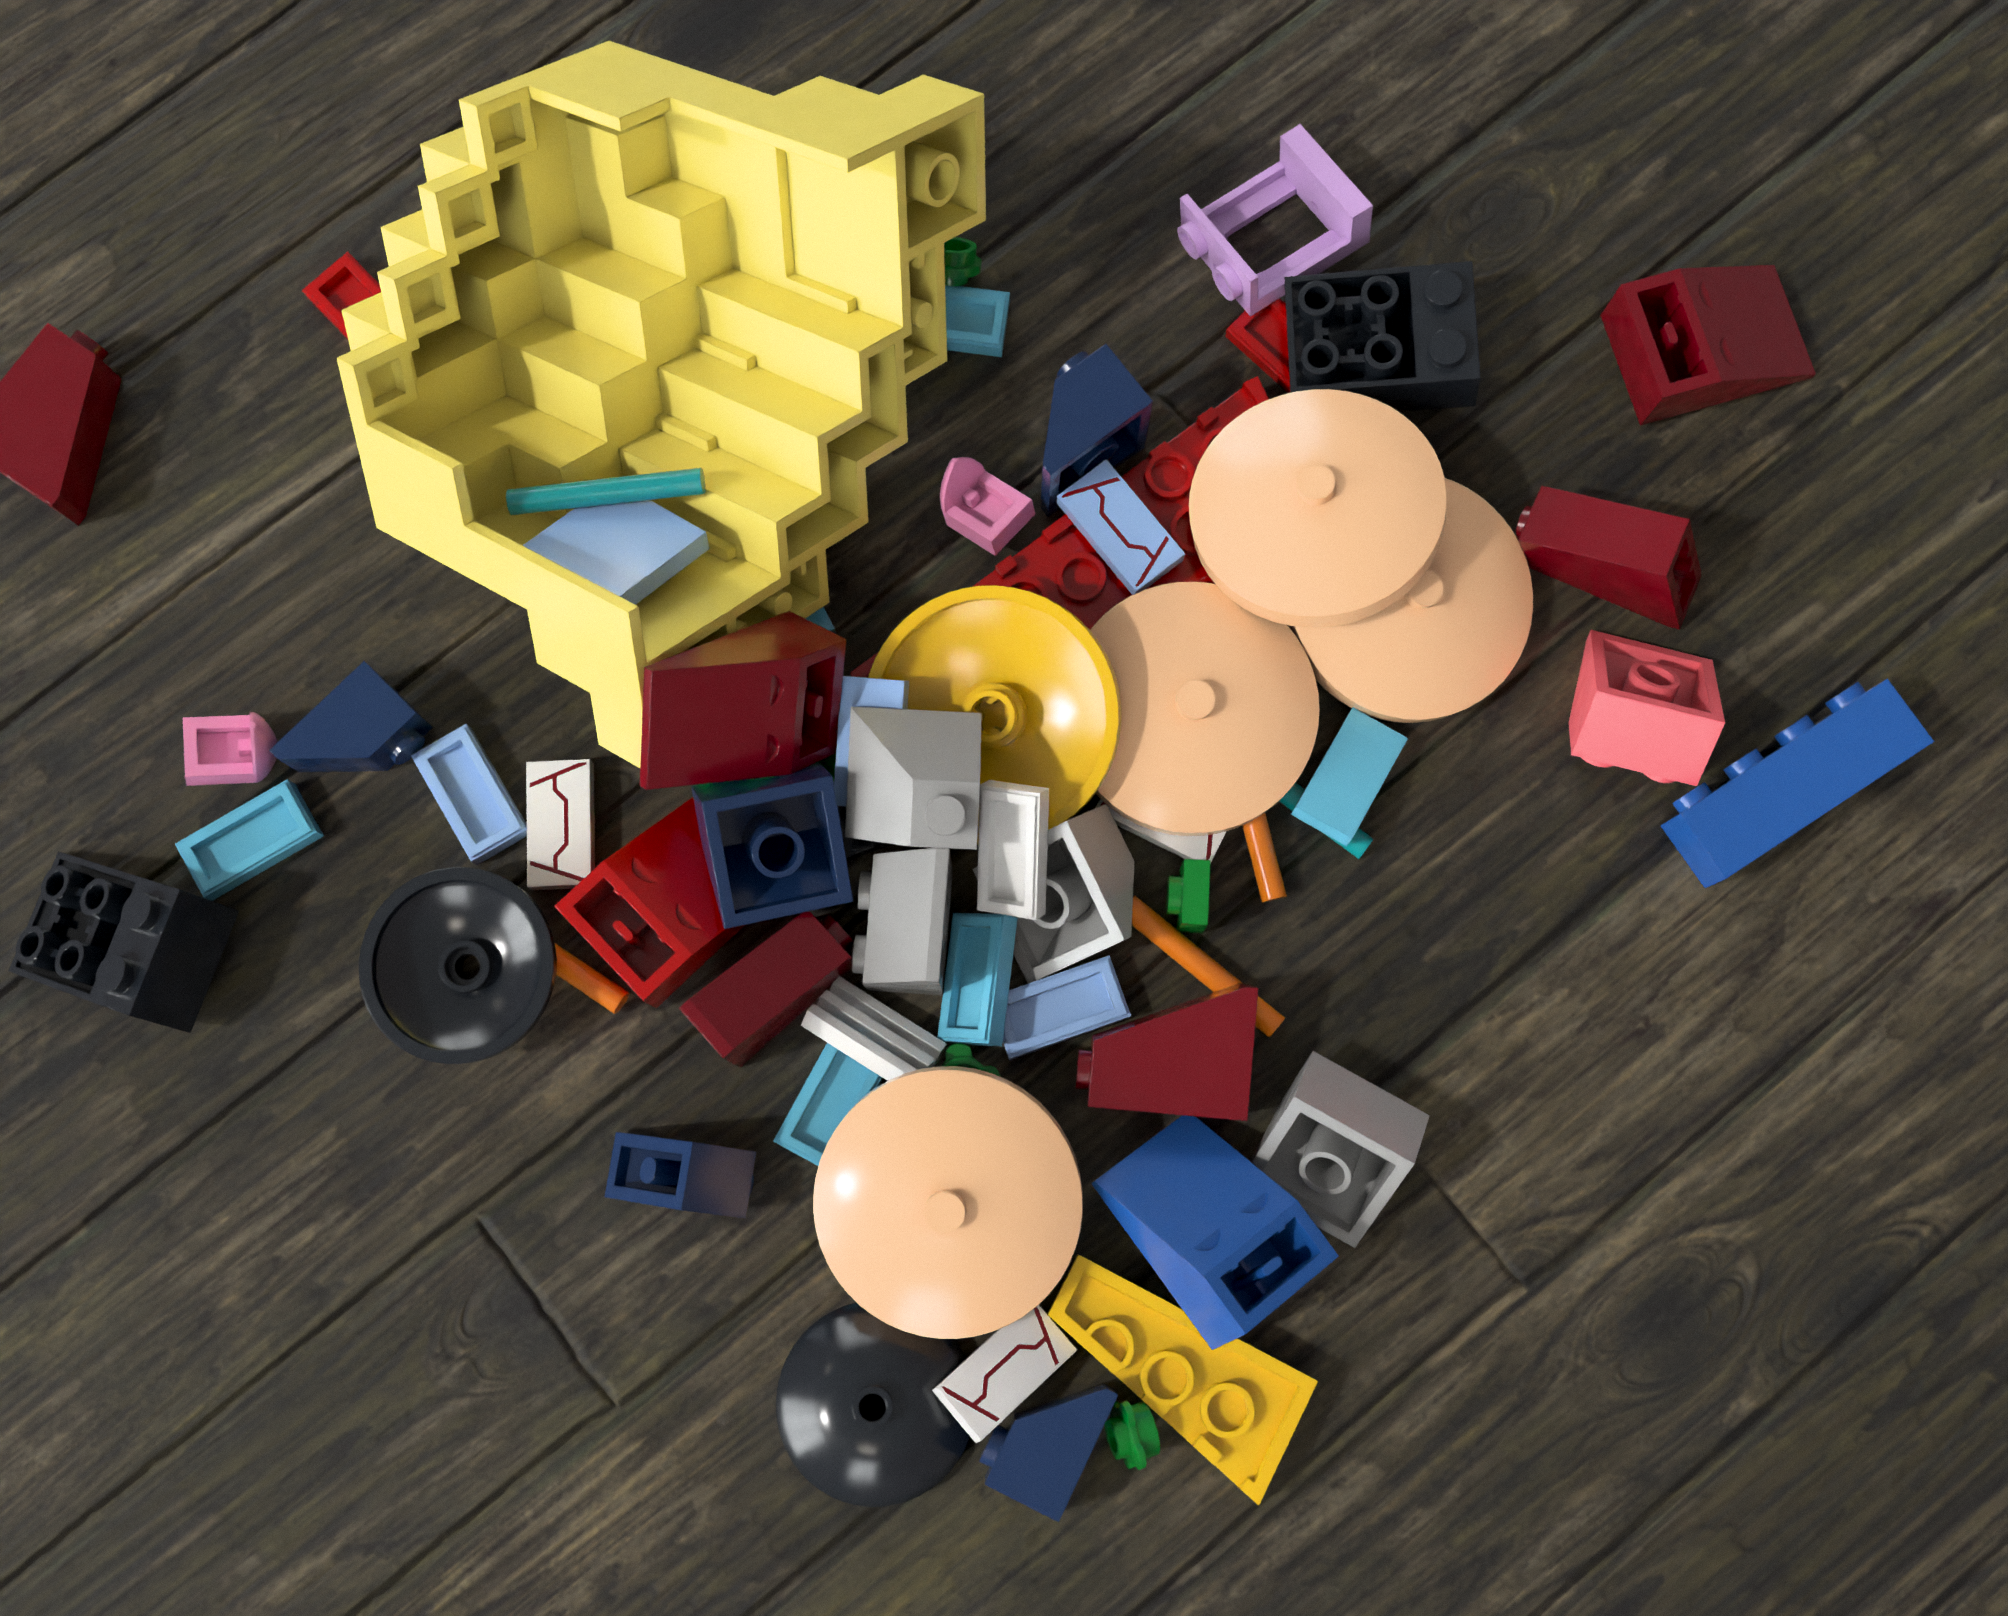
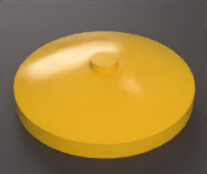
[868,585,1121,845]

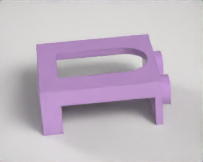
[1177,124,1373,317]

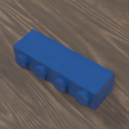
[1661,678,1934,888]

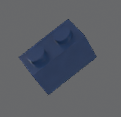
[1041,344,1153,517]
[691,762,853,929]

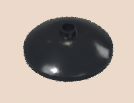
[359,867,557,1064]
[776,1302,970,1507]

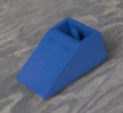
[1091,1115,1339,1350]

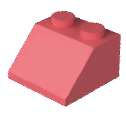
[1569,630,1725,786]

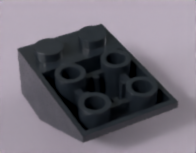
[1284,261,1481,411]
[8,851,239,1033]

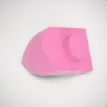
[940,457,1035,556]
[183,712,278,786]

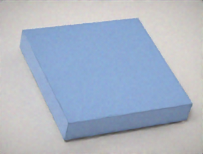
[522,500,709,605]

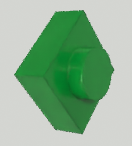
[1166,859,1211,933]

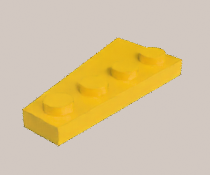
[1048,1254,1318,1506]

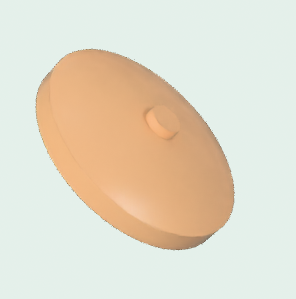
[1189,389,1447,627]
[1288,478,1533,723]
[1090,582,1320,836]
[813,1066,1083,1339]

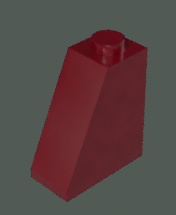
[0,323,122,526]
[1516,485,1702,630]
[679,911,854,1068]
[1075,983,1258,1121]

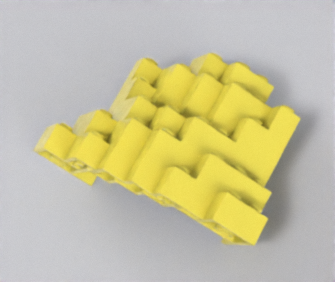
[337,41,986,768]

